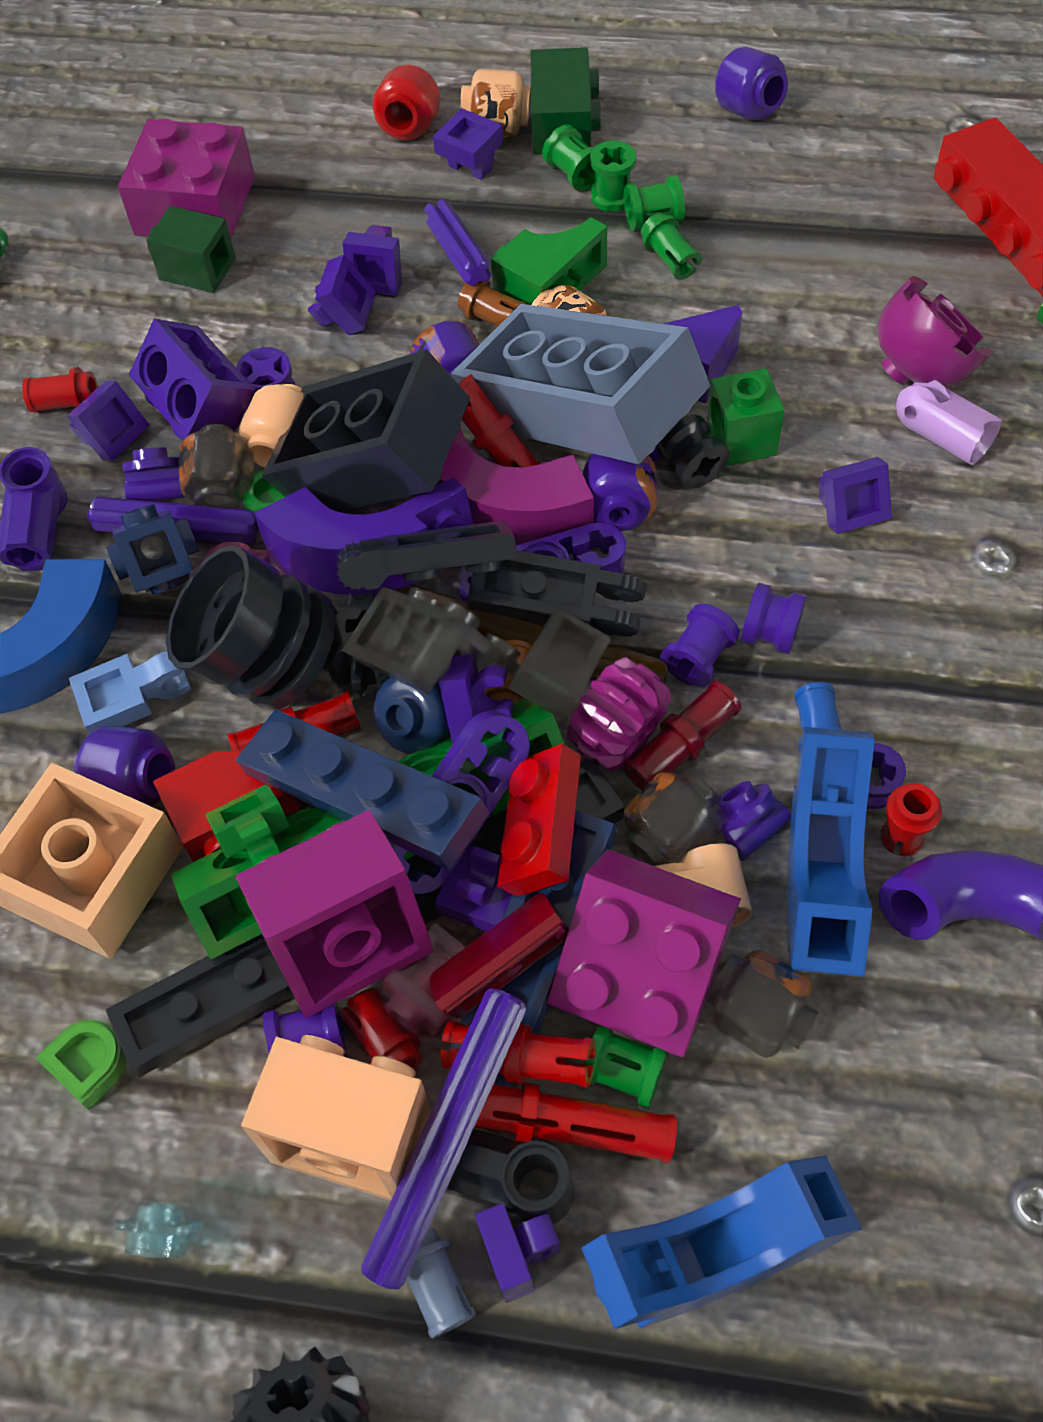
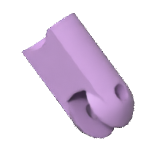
[896,380,1002,465]

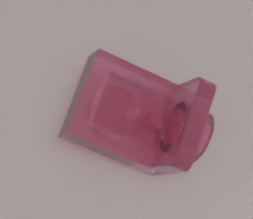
[380,923,465,1037]

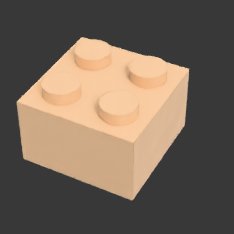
[0,762,184,960]
[241,1035,432,1201]

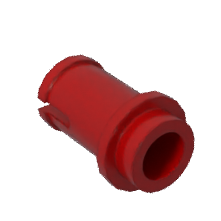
[22,367,98,413]
[880,783,942,857]
[340,988,422,1070]

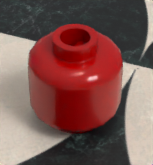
[372,64,441,141]

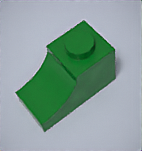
[491,217,607,305]

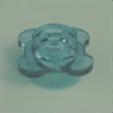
[114,1202,202,1258]

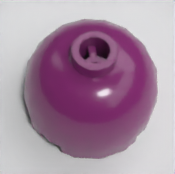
[877,276,992,388]

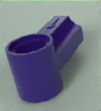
[0,447,68,571]

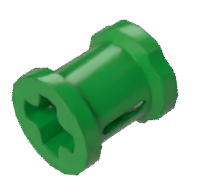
[542,124,595,192]
[590,140,636,212]
[623,175,685,232]
[584,1024,669,1110]

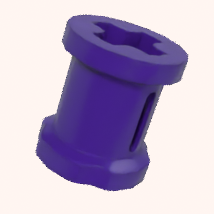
[661,604,740,687]
[263,1002,348,1058]

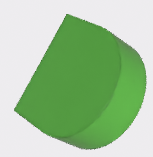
[36,1020,127,1110]

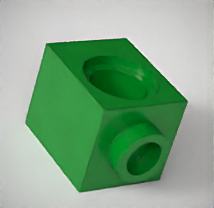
[707,368,785,466]

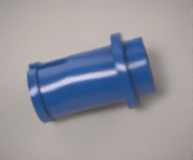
[794,682,843,752]

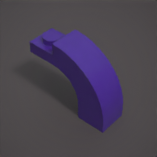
[254,477,473,595]

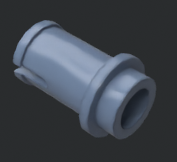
[407,1227,476,1339]

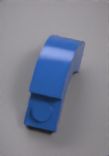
[0,559,122,713]
[787,727,875,977]
[581,1156,862,1329]

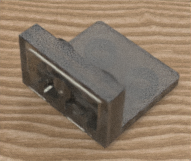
[342,586,535,695]

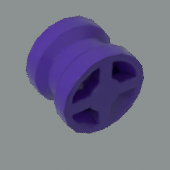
[236,347,296,409]
[741,582,807,655]

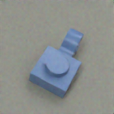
[69,651,192,733]

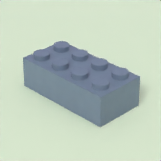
[450,304,710,464]

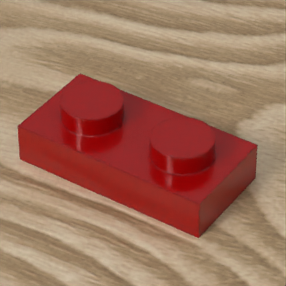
[497,744,581,897]

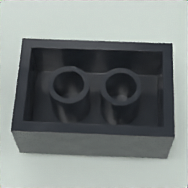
[262,349,470,512]

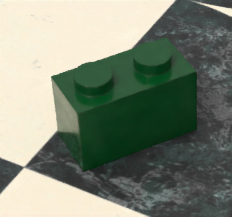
[530,47,601,155]

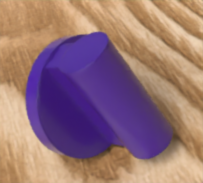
[122,447,186,501]
[713,781,791,861]

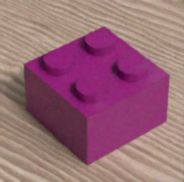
[118,119,255,239]
[235,809,434,1018]
[547,849,741,1057]

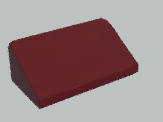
[429,893,569,1018]

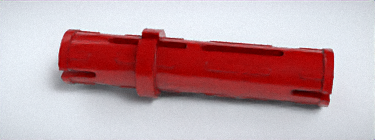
[474,1082,677,1164]

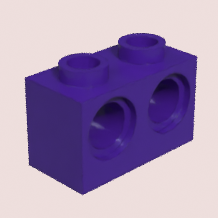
[128,319,256,446]

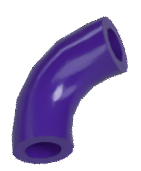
[879,850,1043,940]

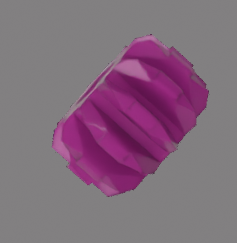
[566,657,671,772]

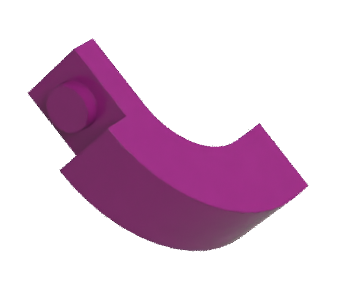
[435,427,594,545]

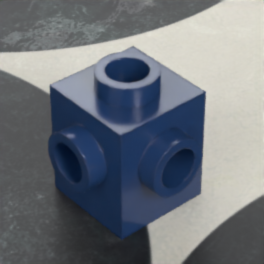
[106,504,199,595]

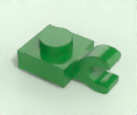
[205,784,291,866]

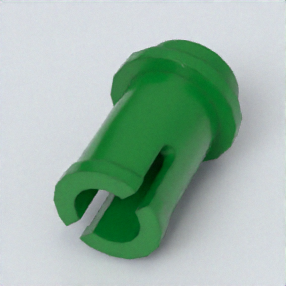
[641,213,702,280]

